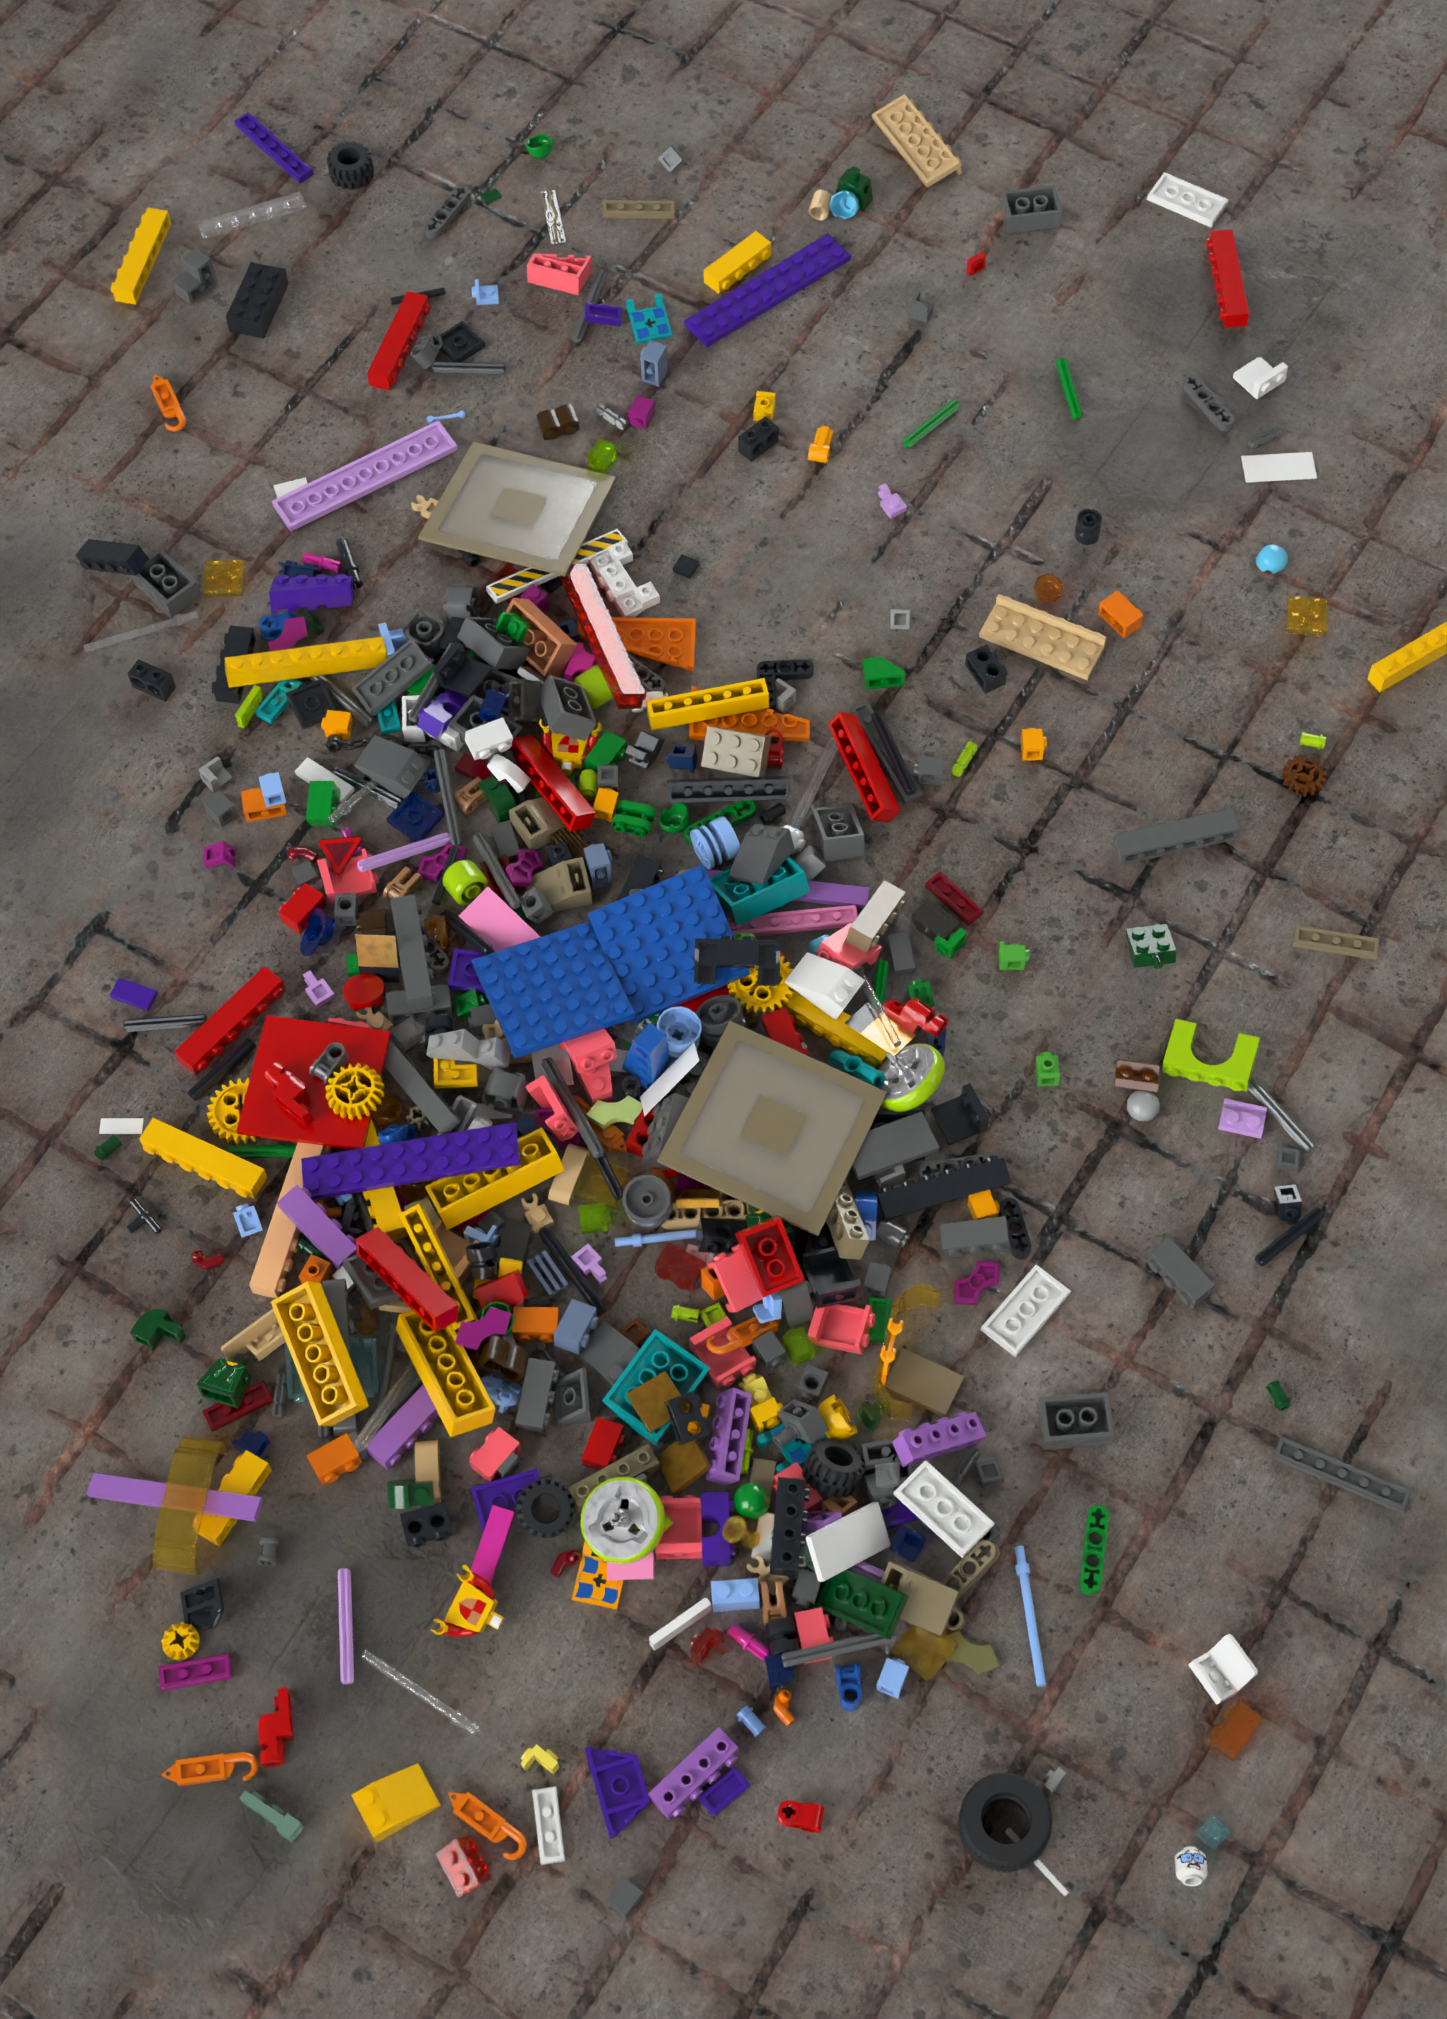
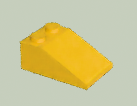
[351,1763,441,1843]

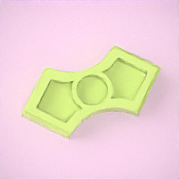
[586,1095,643,1129]

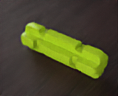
[951,741,977,777]

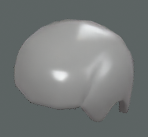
[1127,1090,1160,1121]

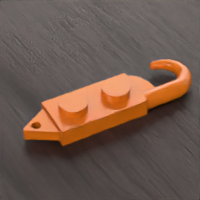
[150,374,186,432]
[573,1095,627,1152]
[706,1314,783,1354]
[161,1752,259,1786]
[448,1792,527,1860]

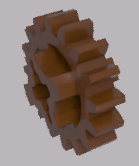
[1282,754,1327,797]

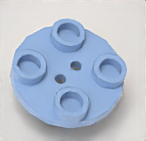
[480,1373,522,1414]

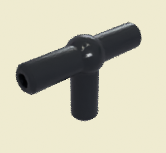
[127,1198,162,1234]

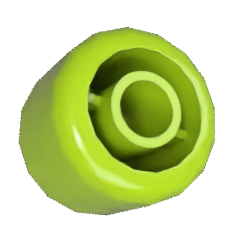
[574,665,617,709]
[443,860,488,906]

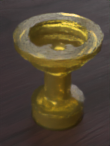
[722,1516,760,1549]

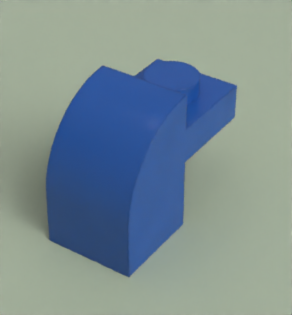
[855,1191,877,1241]

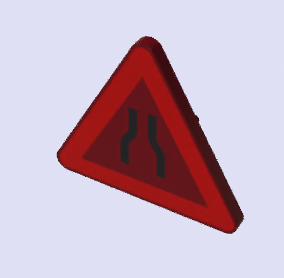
[318,837,362,875]

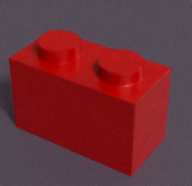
[278,883,327,934]
[474,1269,529,1310]
[582,1417,626,1471]

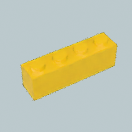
[704,231,771,294]
[193,1450,272,1547]

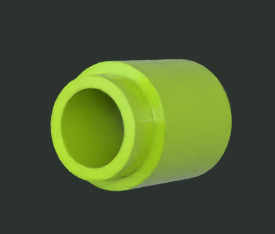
[578,769,598,801]

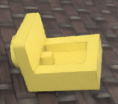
[738,1373,772,1408]
[521,1744,560,1775]

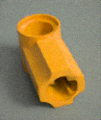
[808,426,833,463]

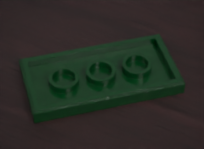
[815,1569,909,1640]

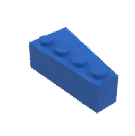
[622,1023,669,1089]

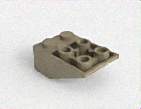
[509,797,565,850]
[525,857,593,912]
[881,1561,960,1636]

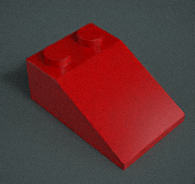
[735,1217,805,1297]

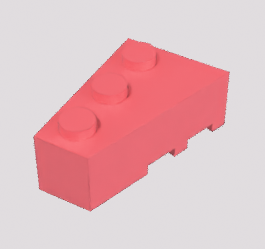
[527,254,592,295]
[568,1053,613,1107]

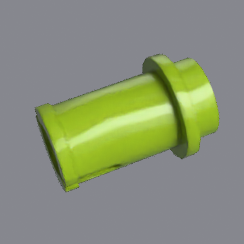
[1300,732,1327,750]
[671,1304,700,1323]

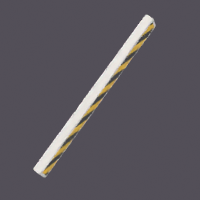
[486,529,628,604]

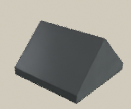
[553,1368,591,1426]

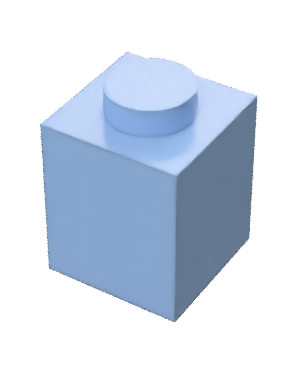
[259,772,286,808]
[876,1658,909,1698]

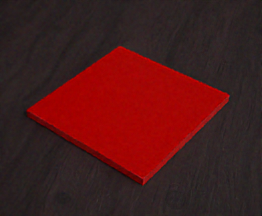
[236,1015,391,1150]

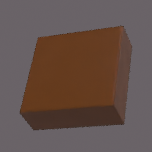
[619,1318,651,1347]

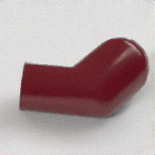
[287,846,319,863]
[191,1250,225,1270]
[550,1550,582,1578]

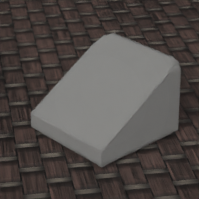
[890,609,910,630]

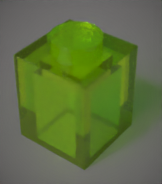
[587,439,616,474]
[578,1202,611,1234]
[783,1327,815,1366]

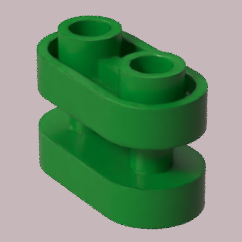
[611,800,656,837]

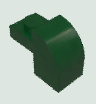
[478,775,516,823]
[130,1309,186,1349]
[387,1479,434,1509]

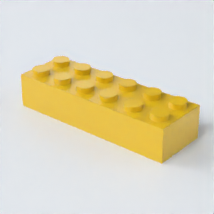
[425,1127,565,1230]
[271,1281,369,1426]
[396,1310,495,1437]

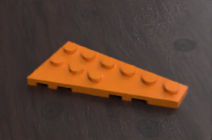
[578,617,696,672]
[689,686,810,741]

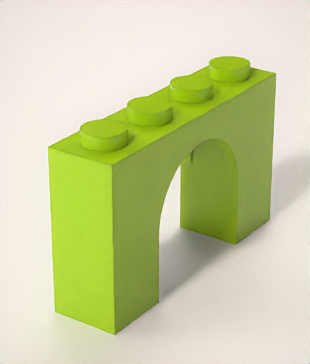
[1163,1019,1260,1092]

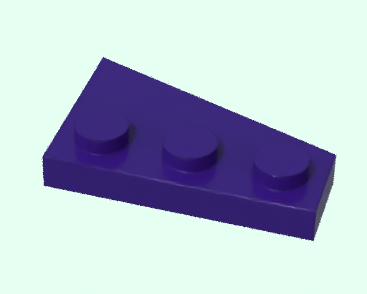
[471,1468,540,1532]

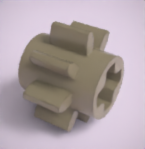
[406,1106,431,1132]

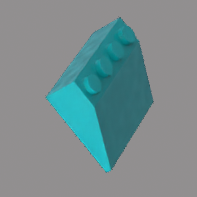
[709,856,810,926]
[602,1329,710,1446]

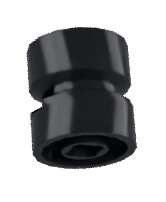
[1075,508,1102,545]
[425,1014,453,1049]
[465,1242,498,1280]
[765,1617,801,1659]

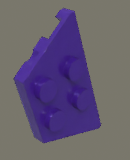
[585,1747,650,1839]

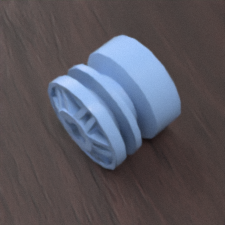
[690,816,740,870]
[656,1007,702,1062]

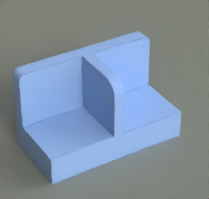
[378,622,407,658]

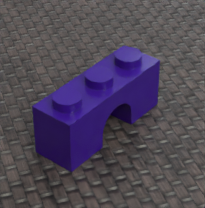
[417,689,468,739]
[701,1492,735,1567]

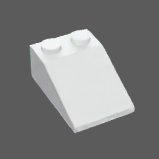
[785,952,865,1020]

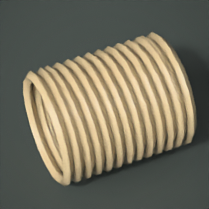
[809,190,832,220]

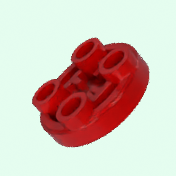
[343,973,385,1011]

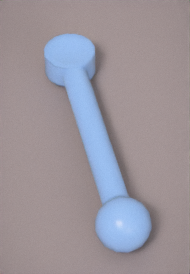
[427,411,466,424]

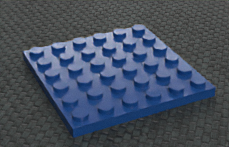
[588,864,750,1024]
[472,921,635,1059]

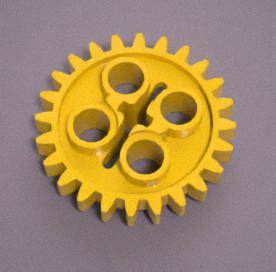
[727,956,795,1016]
[207,1078,262,1145]

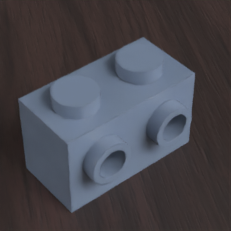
[640,340,668,387]
[584,843,614,889]
[554,1299,599,1355]

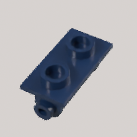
[279,560,321,577]

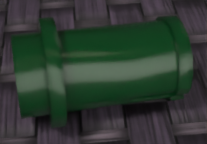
[93,1135,122,1161]
[297,1237,325,1259]
[1266,1380,1291,1411]

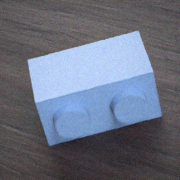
[711,1578,759,1612]

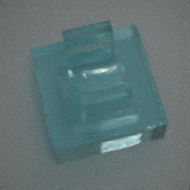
[1196,1814,1231,1851]

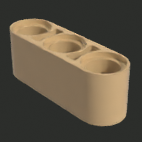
[548,1143,591,1206]
[415,1440,441,1505]

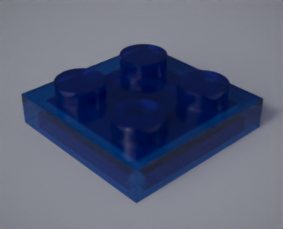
[386,791,444,842]

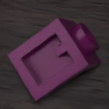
[203,841,237,868]

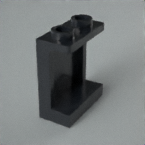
[801,1246,862,1309]

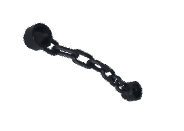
[326,734,443,758]

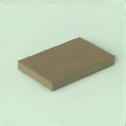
[885,1348,964,1417]

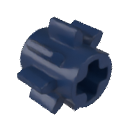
[421,768,441,794]

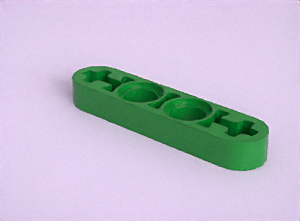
[684,800,756,845]
[1079,1505,1109,1595]

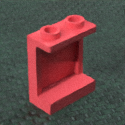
[317,849,379,905]
[816,923,882,971]
[558,1029,617,1074]
[525,1075,579,1142]
[708,1244,763,1313]
[807,1304,876,1355]
[689,1317,756,1389]
[655,1495,702,1560]

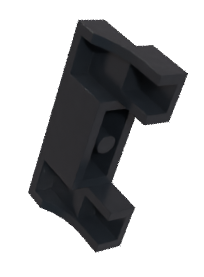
[694,936,781,986]

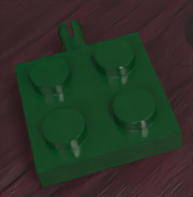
[1126,924,1176,969]

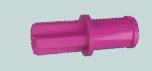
[302,552,342,574]
[727,1622,771,1661]

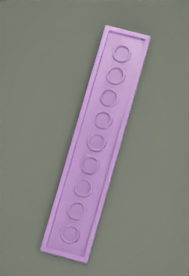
[272,420,458,532]

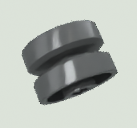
[696,995,748,1048]
[622,1175,673,1229]

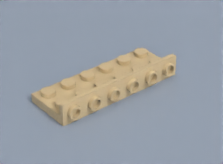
[872,94,962,188]
[979,594,1106,680]

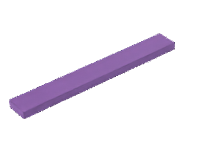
[706,869,869,908]
[86,1473,263,1522]

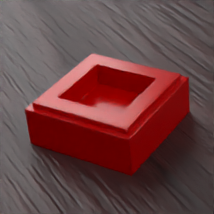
[966,252,986,276]

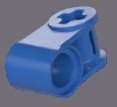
[259,612,296,641]
[378,1124,417,1145]
[835,1662,862,1711]

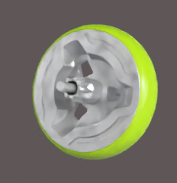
[878,1043,945,1112]
[581,1477,665,1564]

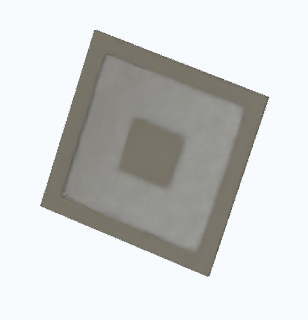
[418,442,616,576]
[657,1021,887,1236]

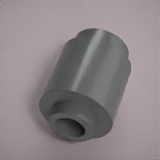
[876,1220,910,1249]

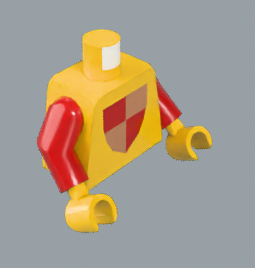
[539,718,602,776]
[430,1565,505,1638]

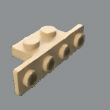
[221,1309,286,1361]

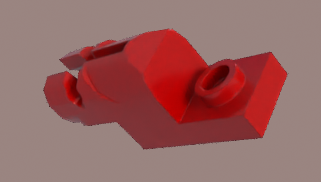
[879,998,949,1037]
[264,1061,312,1126]
[258,1687,294,1768]

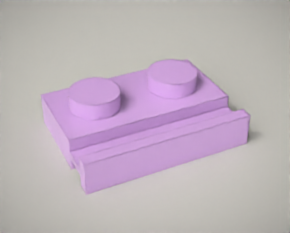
[1218,1098,1267,1139]

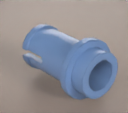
[737,1705,766,1737]

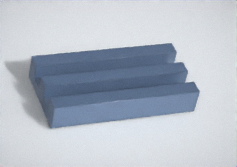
[526,1250,569,1298]

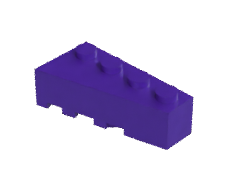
[269,574,354,614]

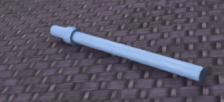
[614,1224,746,1247]
[1015,1546,1046,1687]

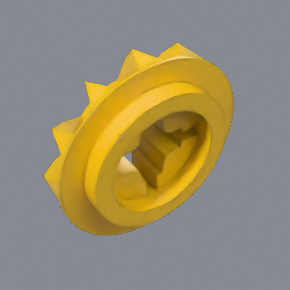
[161,1622,200,1660]

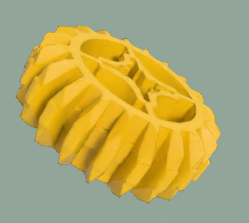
[326,1063,384,1120]

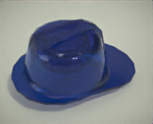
[300,908,335,956]

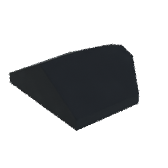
[180,1578,224,1630]

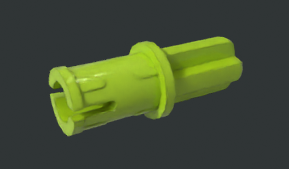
[740,1428,754,1474]

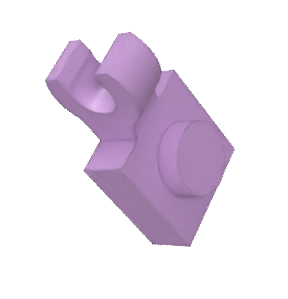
[878,483,907,519]
[303,971,335,1008]
[571,1244,608,1284]

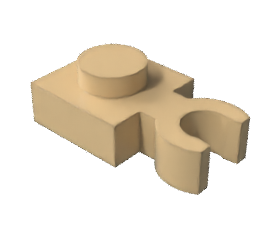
[411,495,438,519]
[356,1007,394,1031]
[521,1193,554,1234]
[747,1554,789,1596]

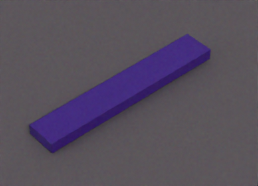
[234,112,314,184]

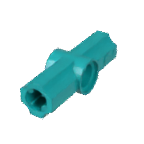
[828,1049,886,1089]

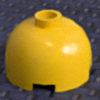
[818,1394,858,1441]

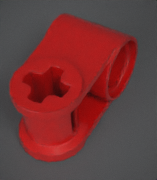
[765,729,783,768]
[777,1800,825,1833]

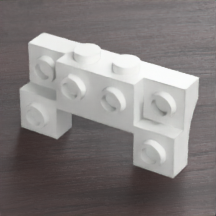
[590,540,660,618]

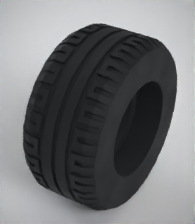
[958,1772,1053,1873]

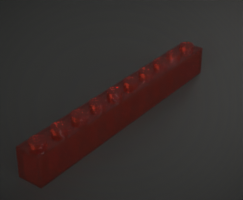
[560,564,646,709]

